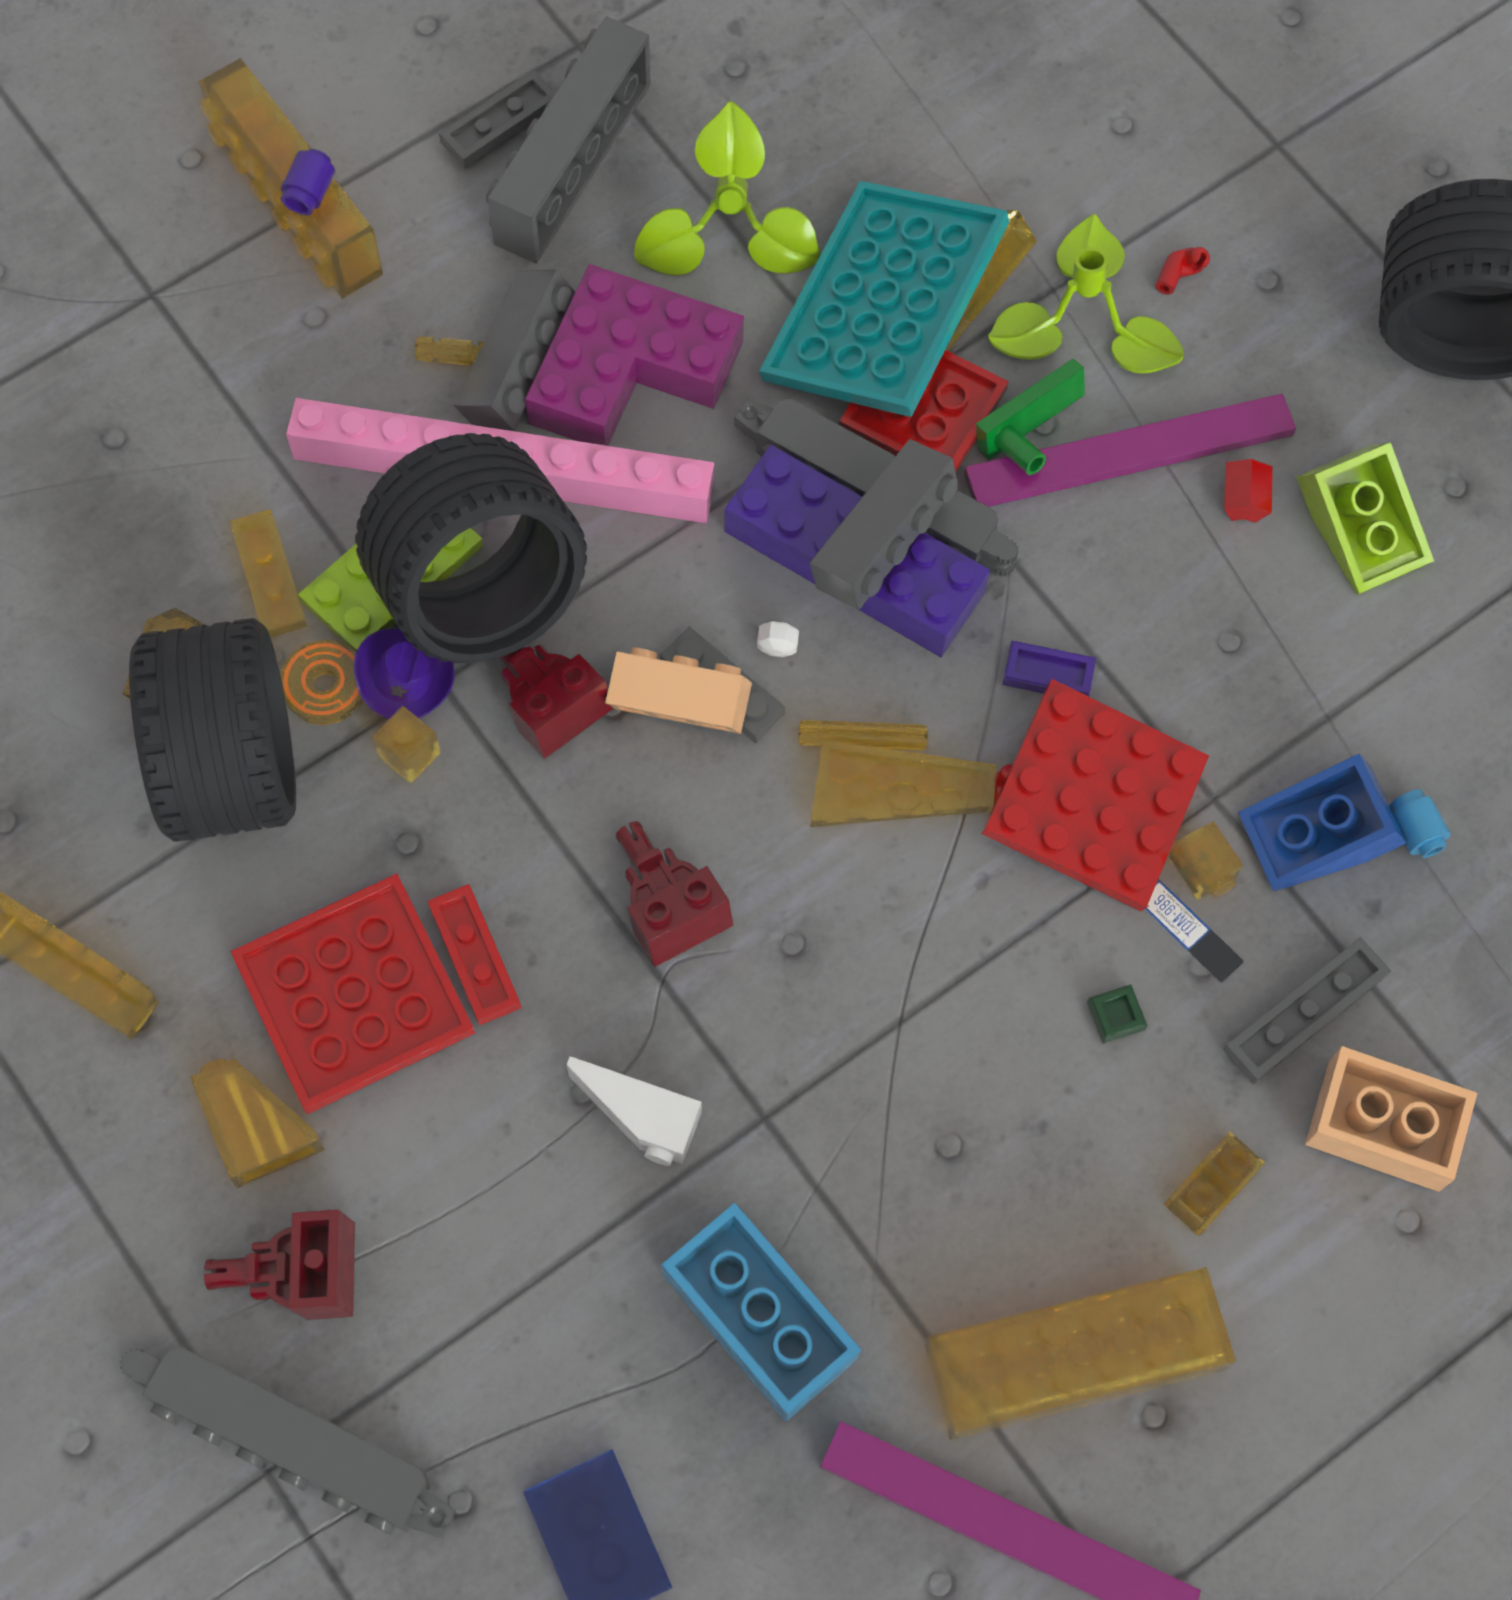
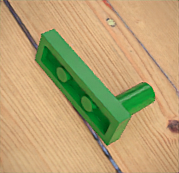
[976,358,1085,475]

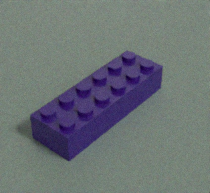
[724,445,990,658]

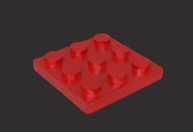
[839,350,1009,472]

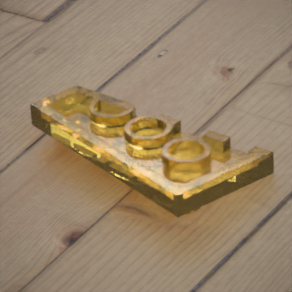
[810,740,998,827]

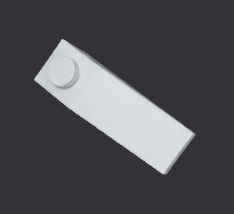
[567,1056,702,1166]

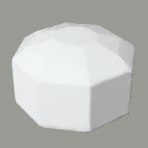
[757,621,799,658]

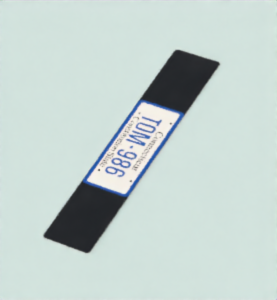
[1145,879,1243,982]

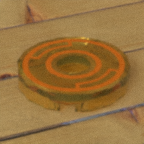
[280,639,364,725]

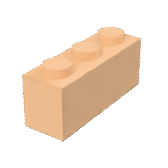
[605,647,752,734]

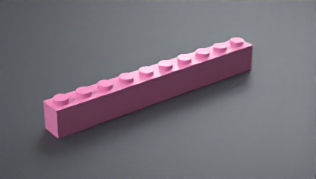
[286,398,714,524]

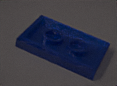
[523,1449,673,1600]

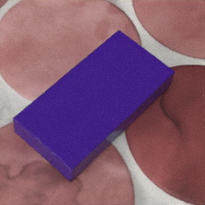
[1002,640,1096,697]

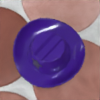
[354,629,455,722]

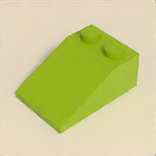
[1296,442,1434,594]

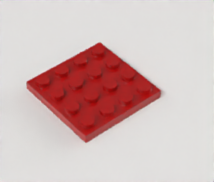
[981,679,1209,912]
[230,873,475,1115]

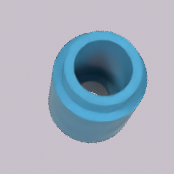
[1390,789,1451,858]

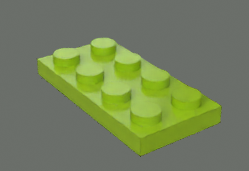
[297,528,483,654]

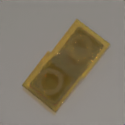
[1163,1131,1265,1236]

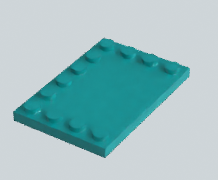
[759,181,1010,417]

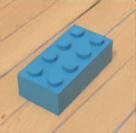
[661,1203,861,1422]

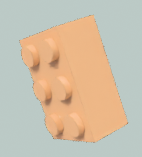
[1305,1046,1477,1192]

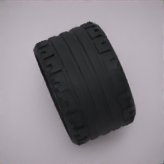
[1379,179,1512,380]
[355,433,587,664]
[129,618,296,842]

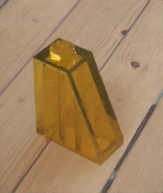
[190,1058,325,1188]

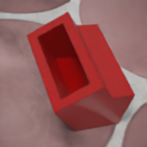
[1224,459,1273,523]

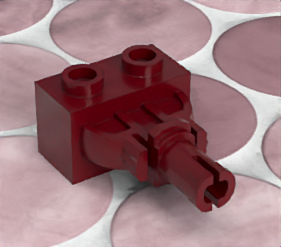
[499,645,614,759]
[616,821,734,967]
[204,1209,355,1320]

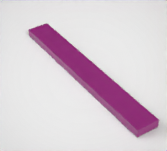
[964,393,1296,507]
[820,1421,1202,1600]

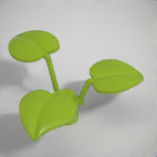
[634,101,821,276]
[988,214,1184,373]

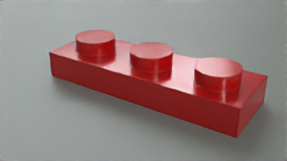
[427,884,522,1026]

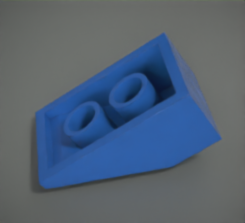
[1238,754,1407,891]

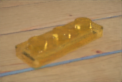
[230,509,307,637]

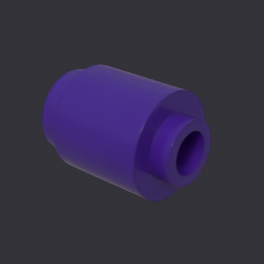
[281,149,336,215]

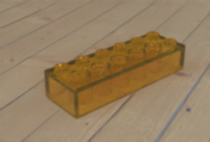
[199,58,383,299]
[925,1267,1236,1440]

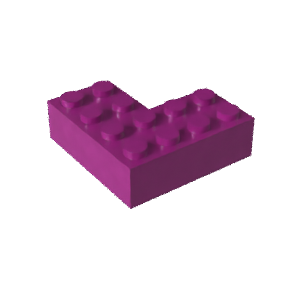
[525,264,744,446]

